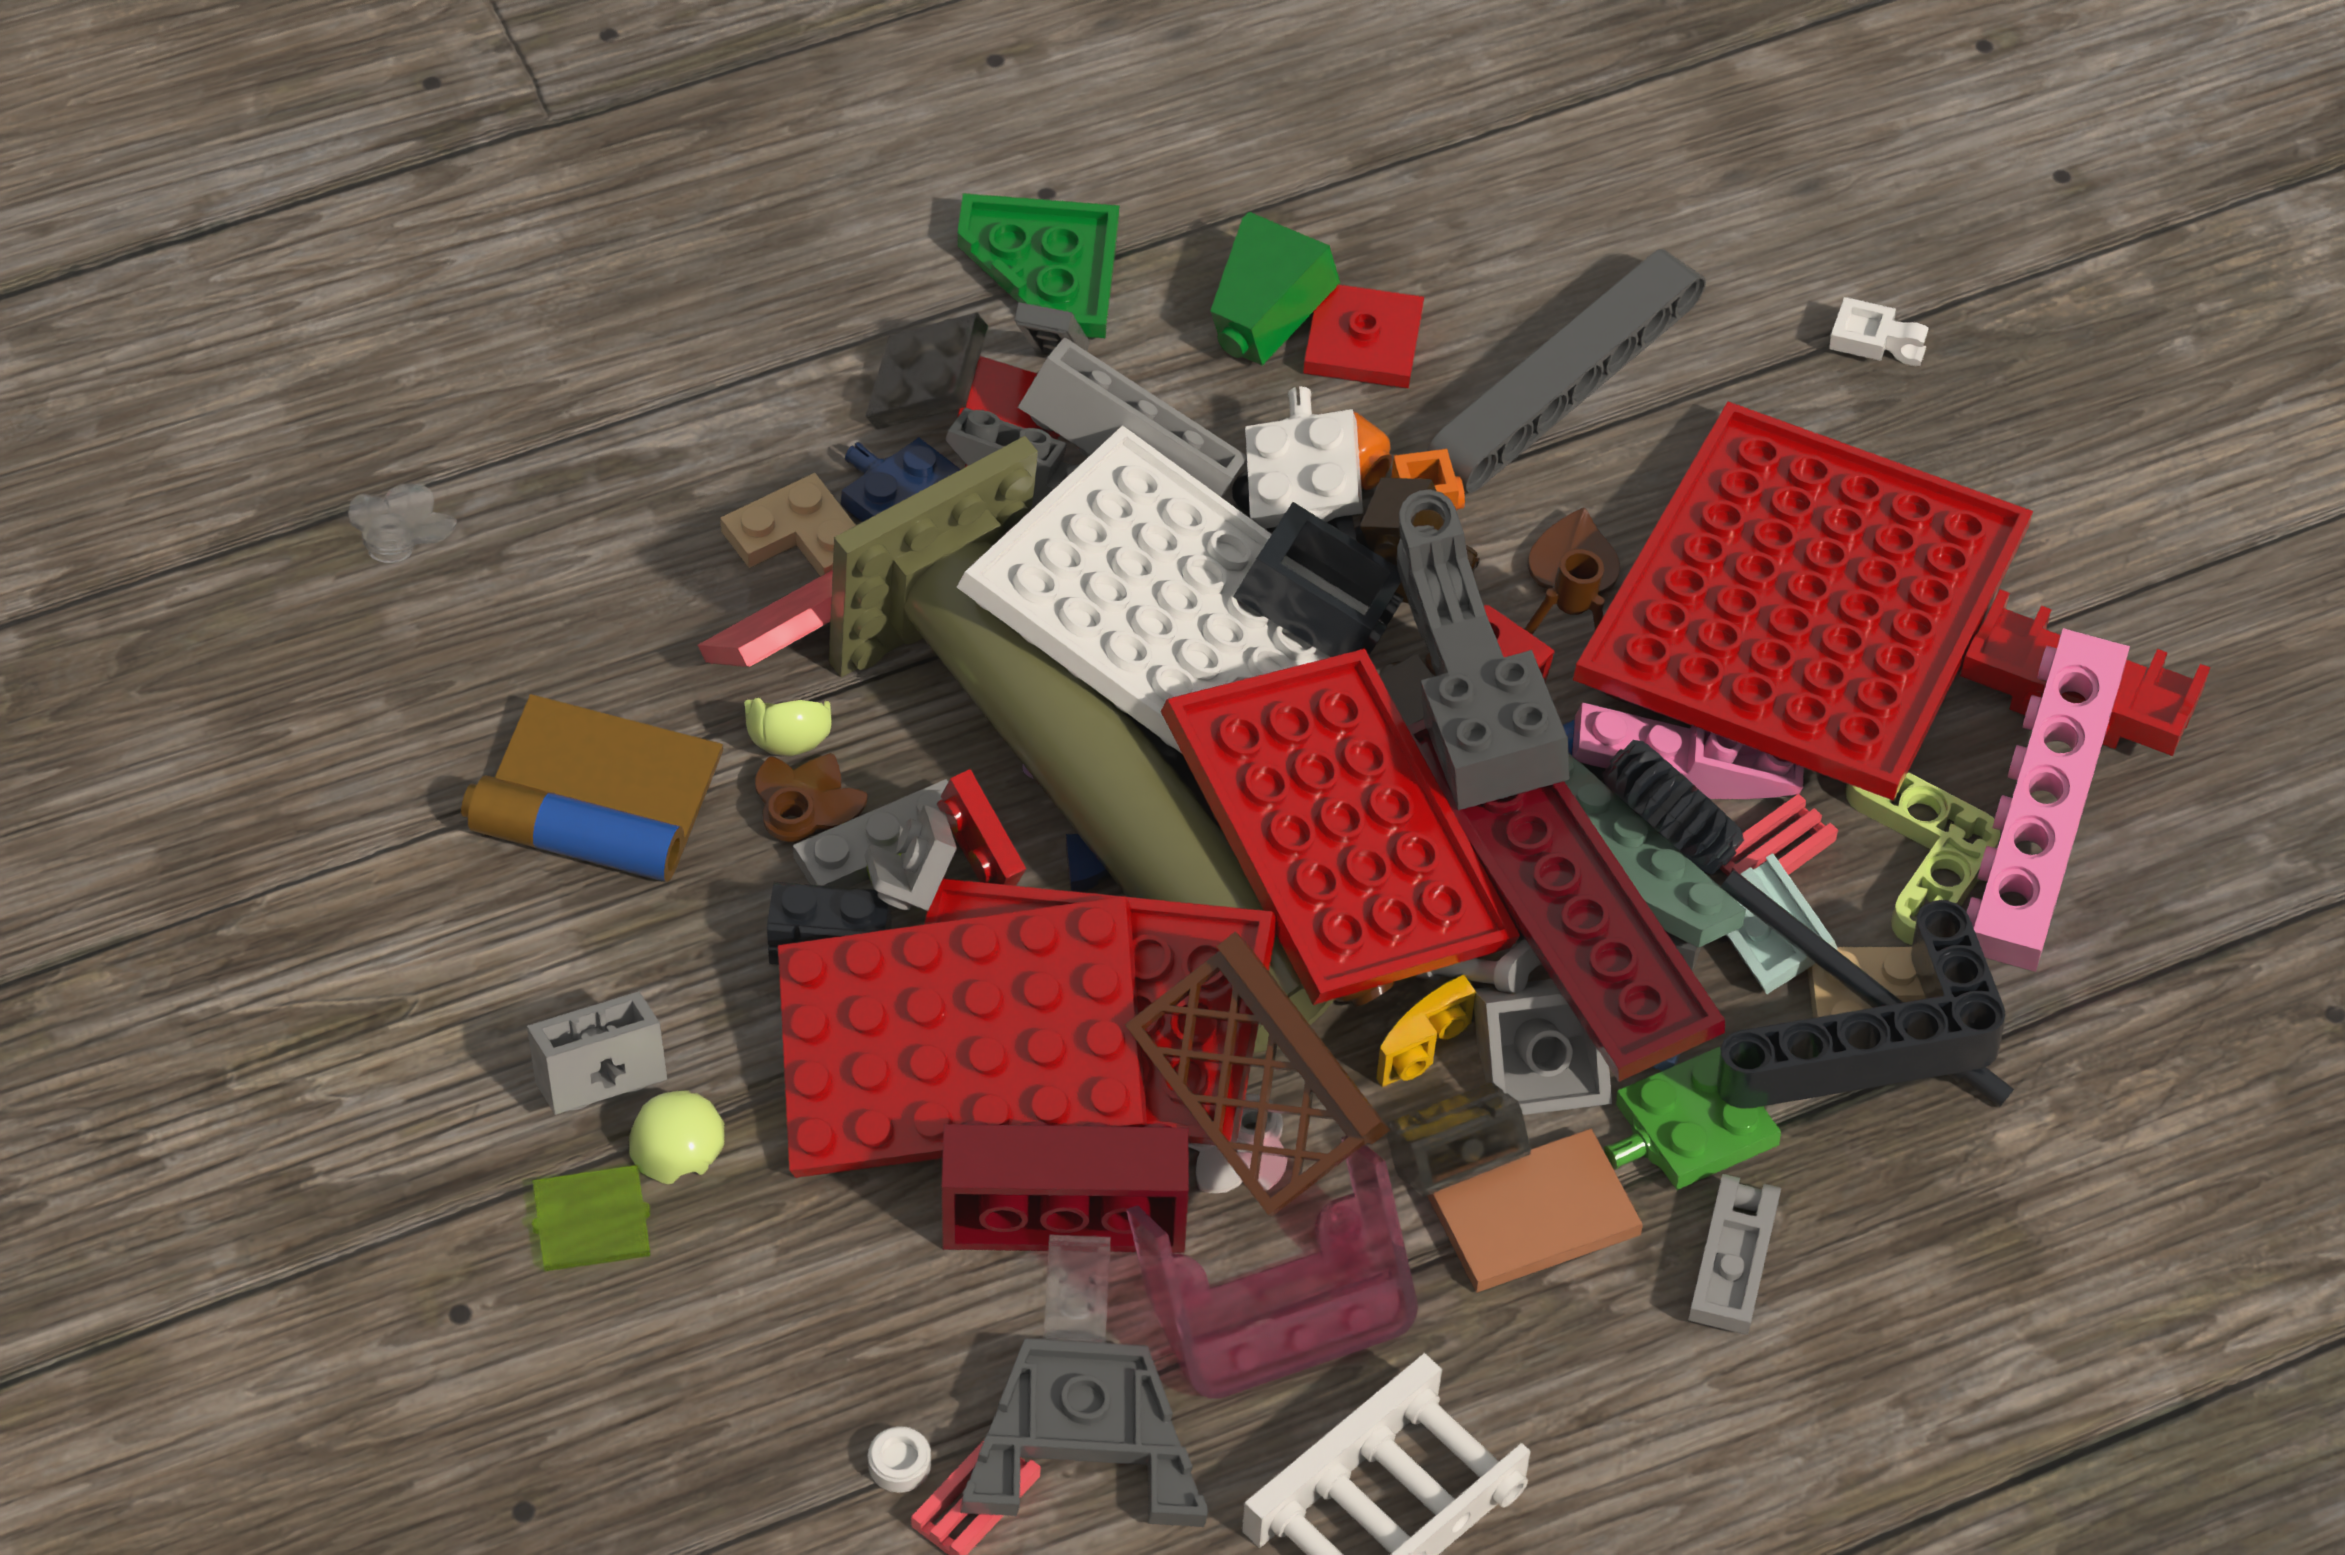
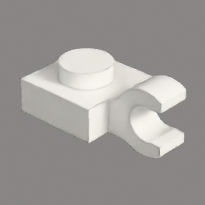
[1829,297,1929,366]

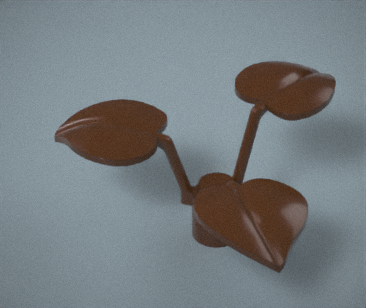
[1425,508,1634,704]

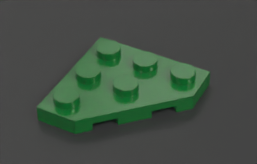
[957,193,1120,339]

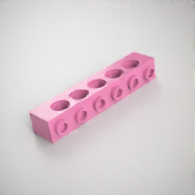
[1967,628,2130,972]

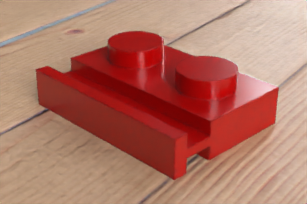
[937,769,1026,886]

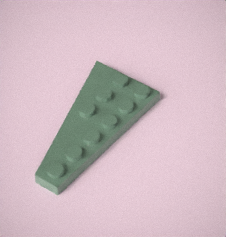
[1564,753,1746,948]

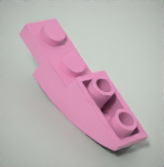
[1572,702,1804,799]

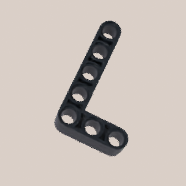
[1717,900,2006,1109]

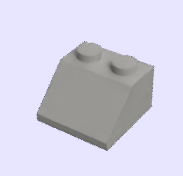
[1474,979,1612,1119]

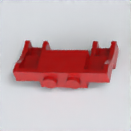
[1960,589,2211,756]

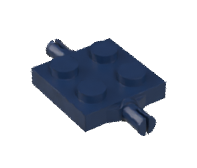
[840,437,961,522]

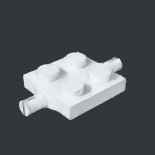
[1245,387,1363,529]

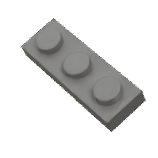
[793,779,956,888]

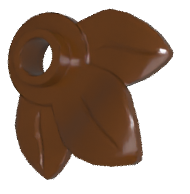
[755,753,868,842]

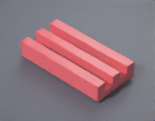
[1719,794,1838,876]
[911,1439,1040,1555]

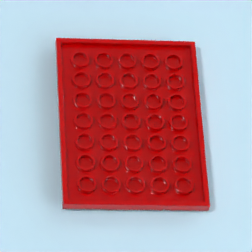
[1573,401,2033,801]

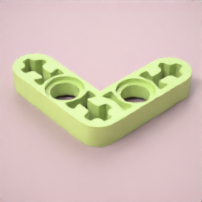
[1846,772,2001,945]

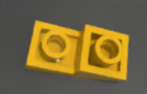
[1376,975,1476,1087]

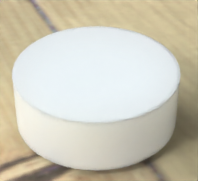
[868,1427,931,1493]

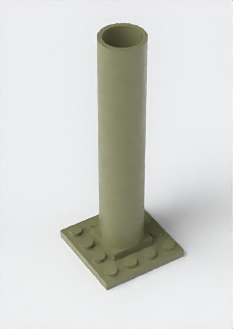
[829,436,1335,1053]

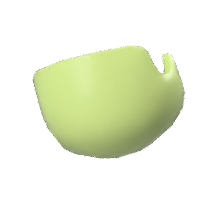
[744,698,831,757]
[629,1091,724,1184]

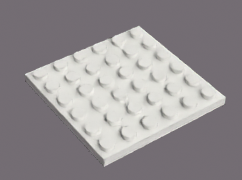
[957,425,1369,753]

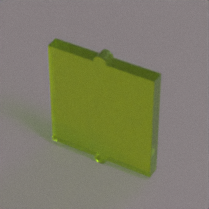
[532,1165,651,1272]

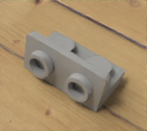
[865,805,957,911]

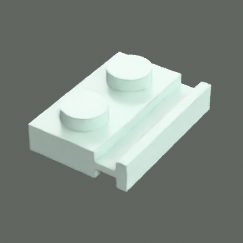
[1720,853,1838,994]

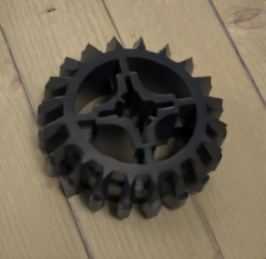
[1602,740,1744,874]

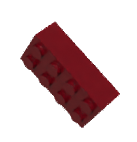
[942,1121,1189,1253]

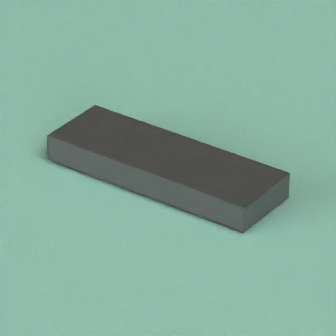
[1014,302,1090,355]

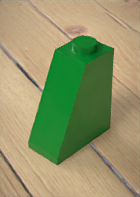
[1210,212,1340,366]

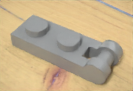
[1688,1174,1781,1335]

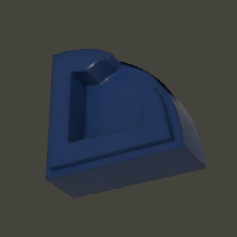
[1066,834,1108,892]

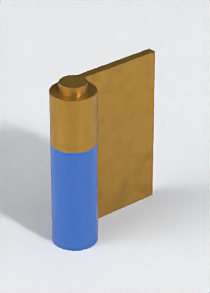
[461,694,724,882]

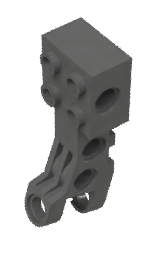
[1396,489,1570,810]

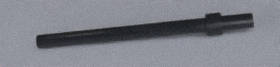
[1720,870,2014,1107]

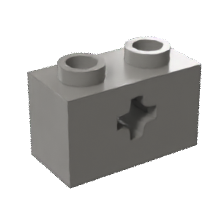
[527,991,667,1115]

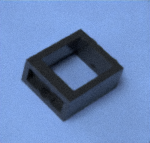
[1233,502,1405,657]

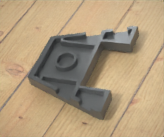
[961,1338,1208,1527]

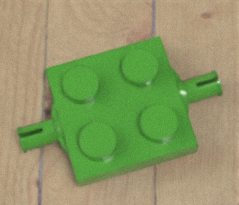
[1604,1047,1781,1190]

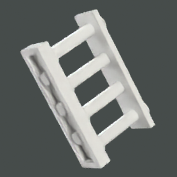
[1242,1353,1530,1555]

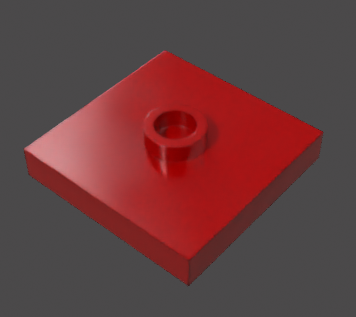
[1303,285,1424,389]

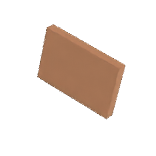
[1427,1129,1643,1293]

